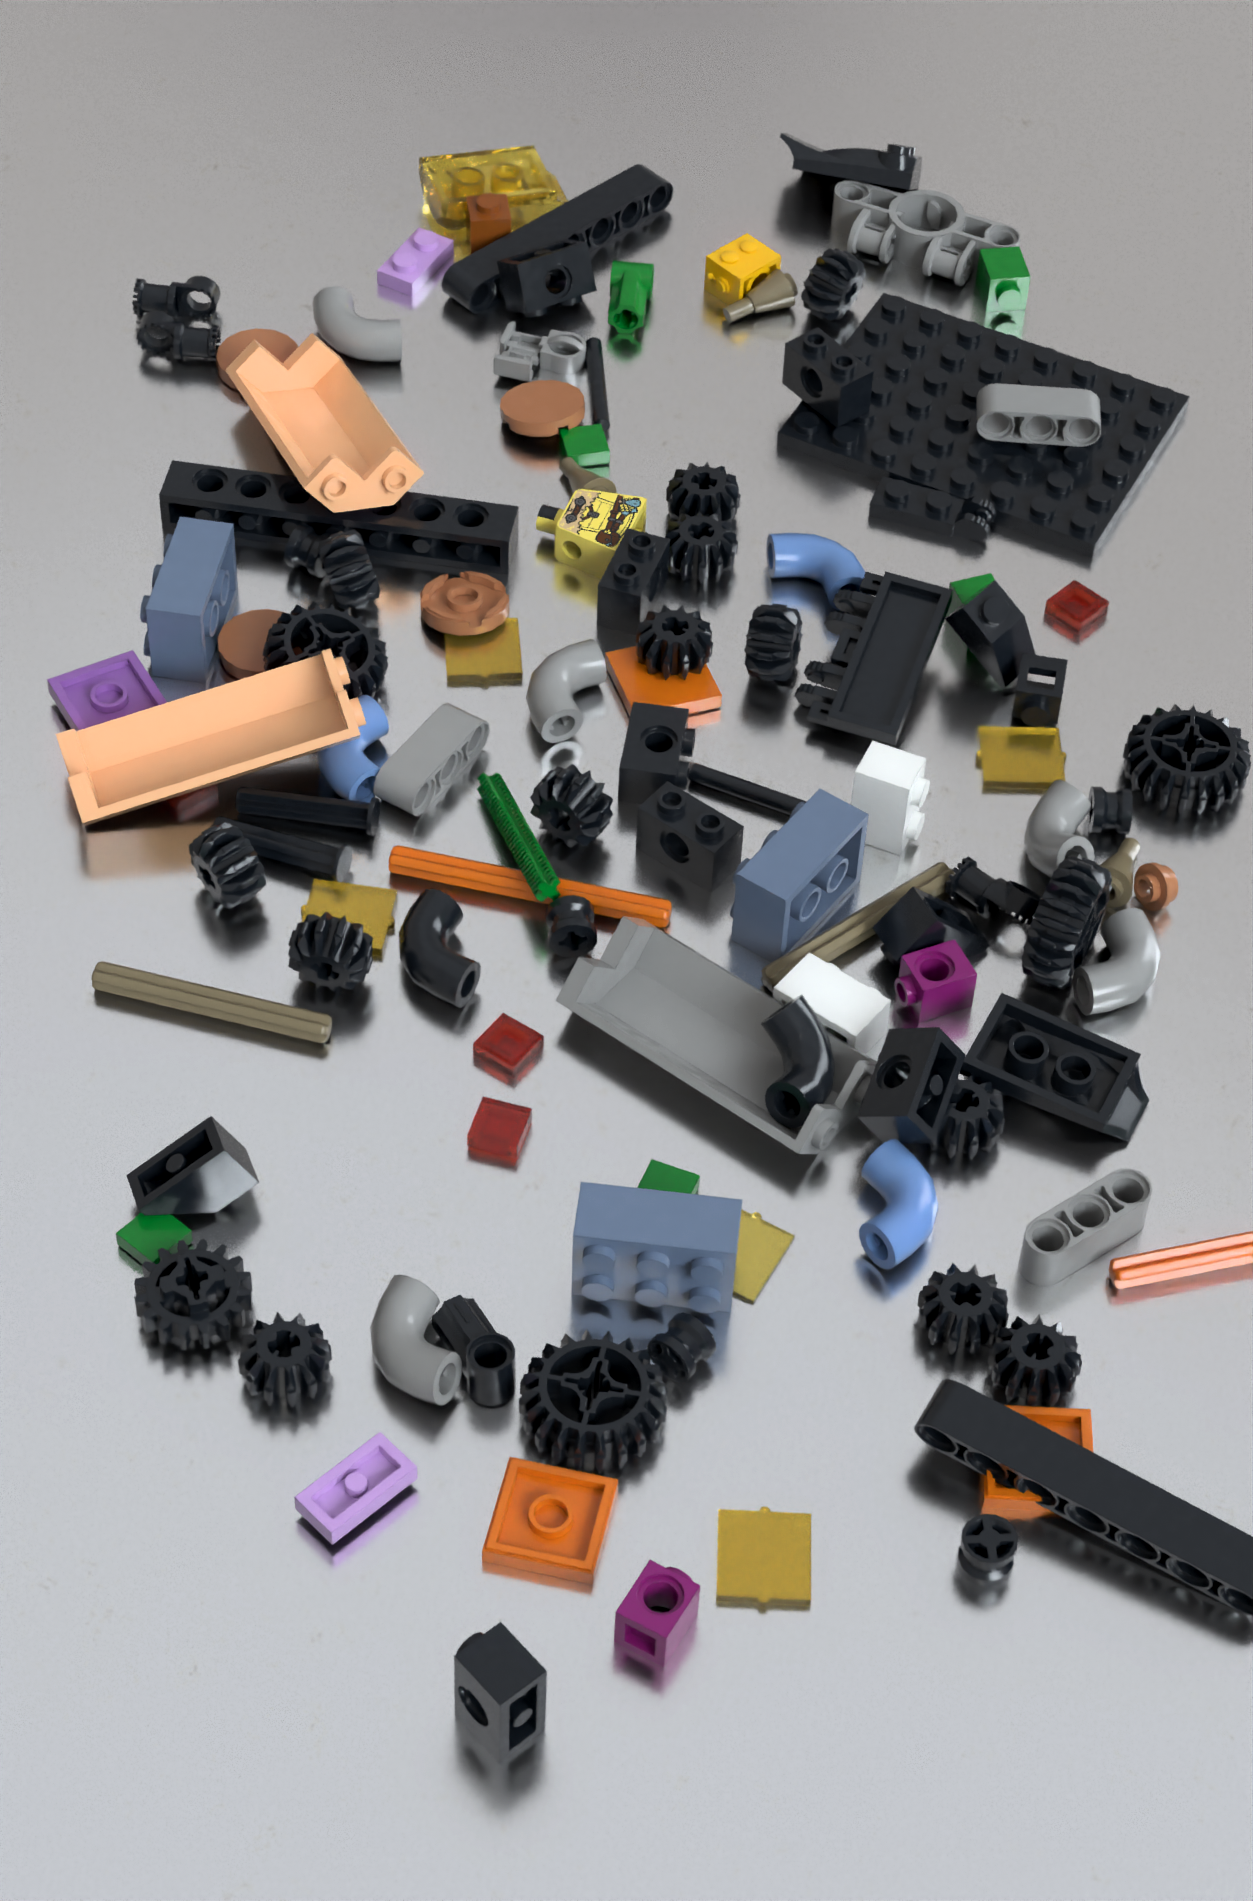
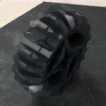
[262,601,388,700]
[1123,704,1251,816]
[1021,856,1112,990]
[519,1329,668,1473]

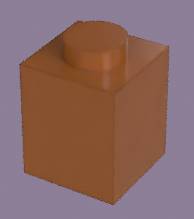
[466,193,511,254]

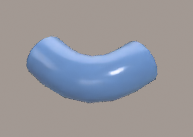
[766,533,870,611]
[317,695,389,803]
[859,1139,938,1270]

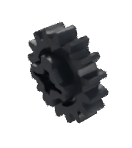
[134,1239,253,1350]

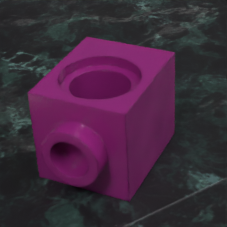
[894,939,977,1023]
[614,1560,700,1668]

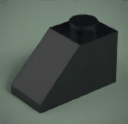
[945,580,1036,689]
[872,887,990,968]
[126,1116,259,1216]

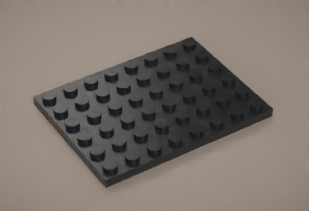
[777,293,1190,558]

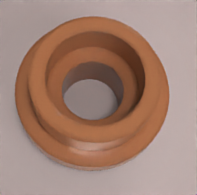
[1134,862,1178,911]

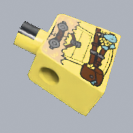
[536,489,647,579]

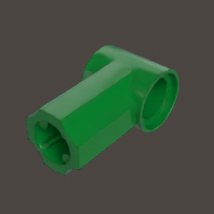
[608,260,654,334]

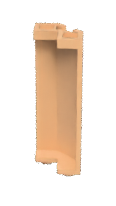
[225,333,424,513]
[56,648,366,825]

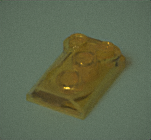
[418,145,568,231]

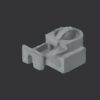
[494,321,586,382]

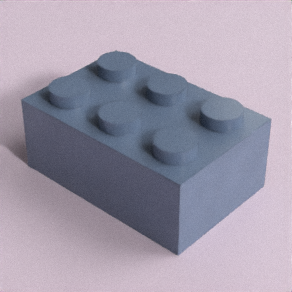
[140,517,238,683]
[730,788,869,962]
[571,1182,742,1313]

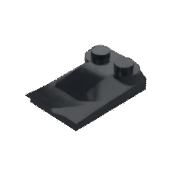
[780,133,922,190]
[959,993,1149,1142]

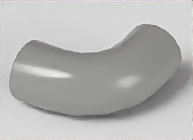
[312,286,402,362]
[526,639,607,743]
[1024,780,1095,878]
[1073,908,1161,1015]
[370,1275,462,1406]

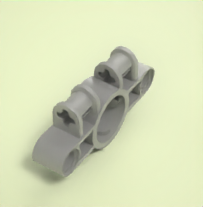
[831,180,1021,286]

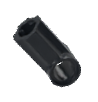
[432,1294,516,1405]

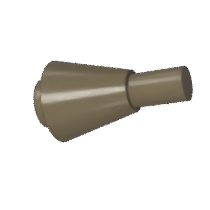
[723,269,798,323]
[559,457,617,494]
[1100,837,1140,908]

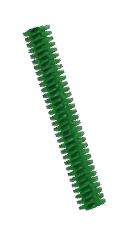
[477,772,561,902]

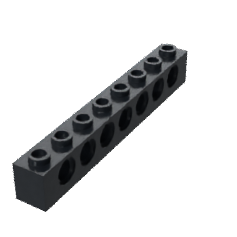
[159,460,519,575]

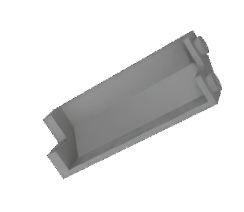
[556,916,877,1154]

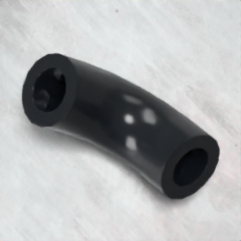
[399,888,481,1008]
[761,995,835,1128]

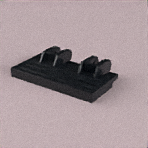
[794,571,953,746]

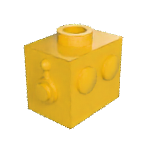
[704,233,781,306]

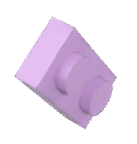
[377,228,454,297]
[294,1432,418,1545]

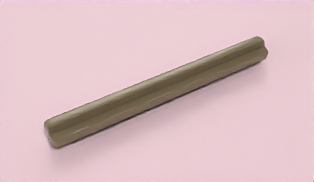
[761,862,955,993]
[91,961,332,1044]

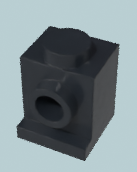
[1012,653,1068,727]

